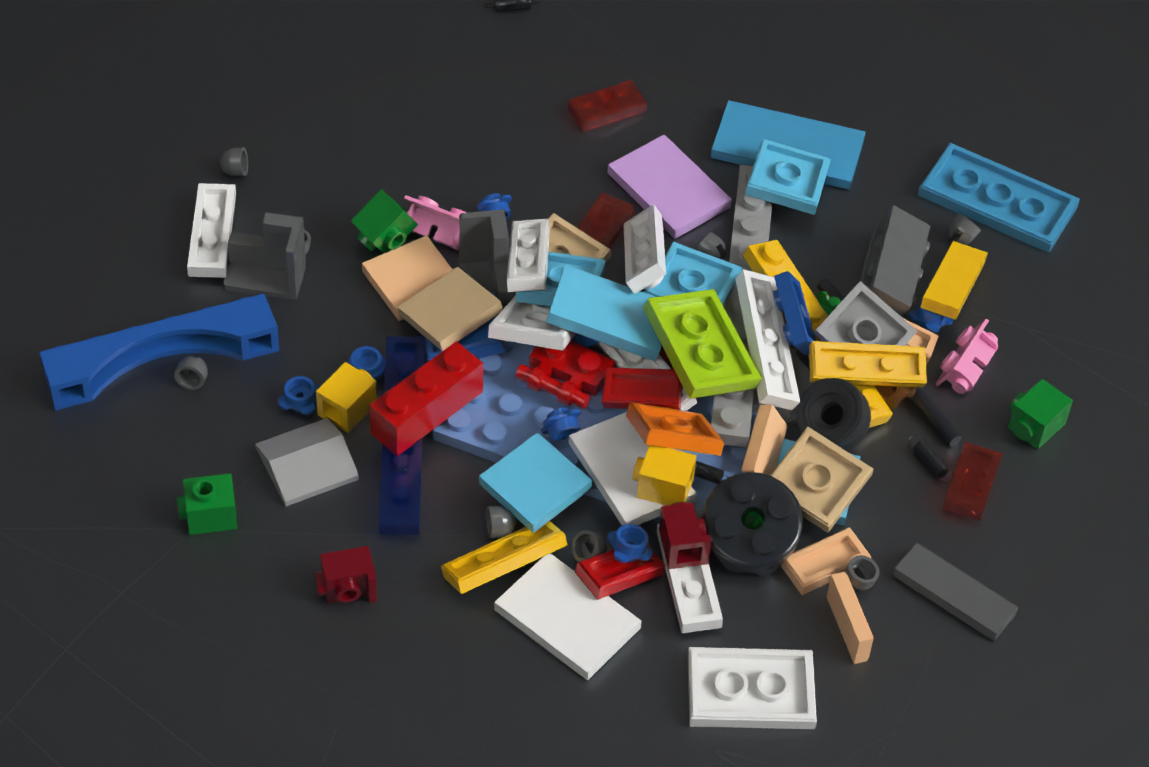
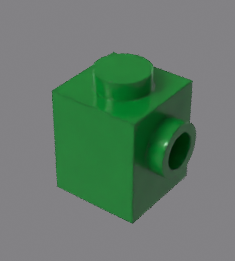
[351,189,419,253]
[1007,379,1073,449]
[177,473,238,535]

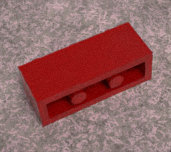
[369,341,483,456]

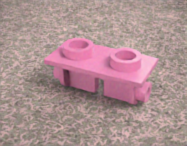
[404,195,466,250]
[935,319,998,394]

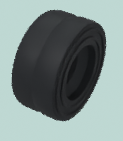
[796,378,871,450]

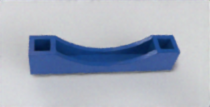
[39,293,279,411]

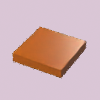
[626,402,724,456]

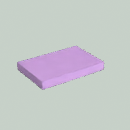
[607,135,732,239]

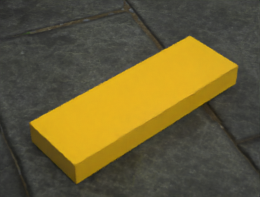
[920,241,988,320]
[809,341,927,388]
[441,521,567,594]

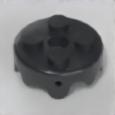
[702,472,803,576]

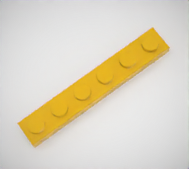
[743,240,893,428]

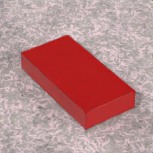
[601,367,683,410]
[575,544,666,600]

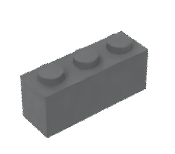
[860,205,930,316]

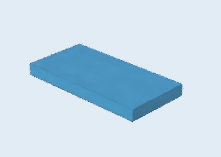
[711,100,866,190]
[918,143,1080,253]

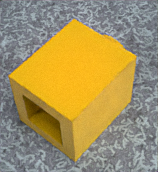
[316,362,377,433]
[632,445,697,506]

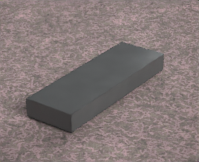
[893,543,1018,641]

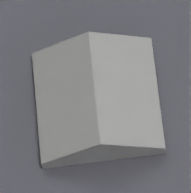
[814,281,918,346]
[255,418,359,507]

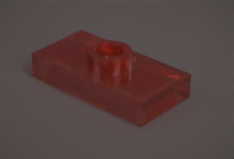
[568,80,647,132]
[577,192,635,249]
[943,442,1003,521]

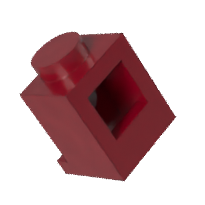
[659,502,711,569]
[314,546,377,604]

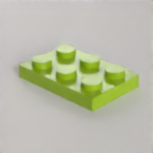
[643,289,762,399]

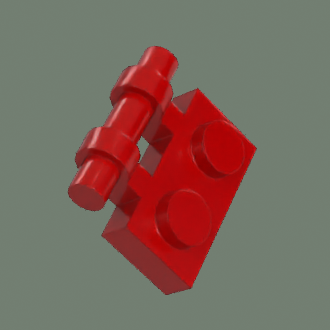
[515,341,615,409]

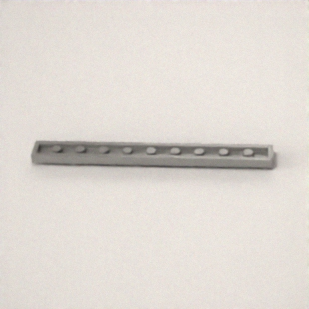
[711,164,772,448]

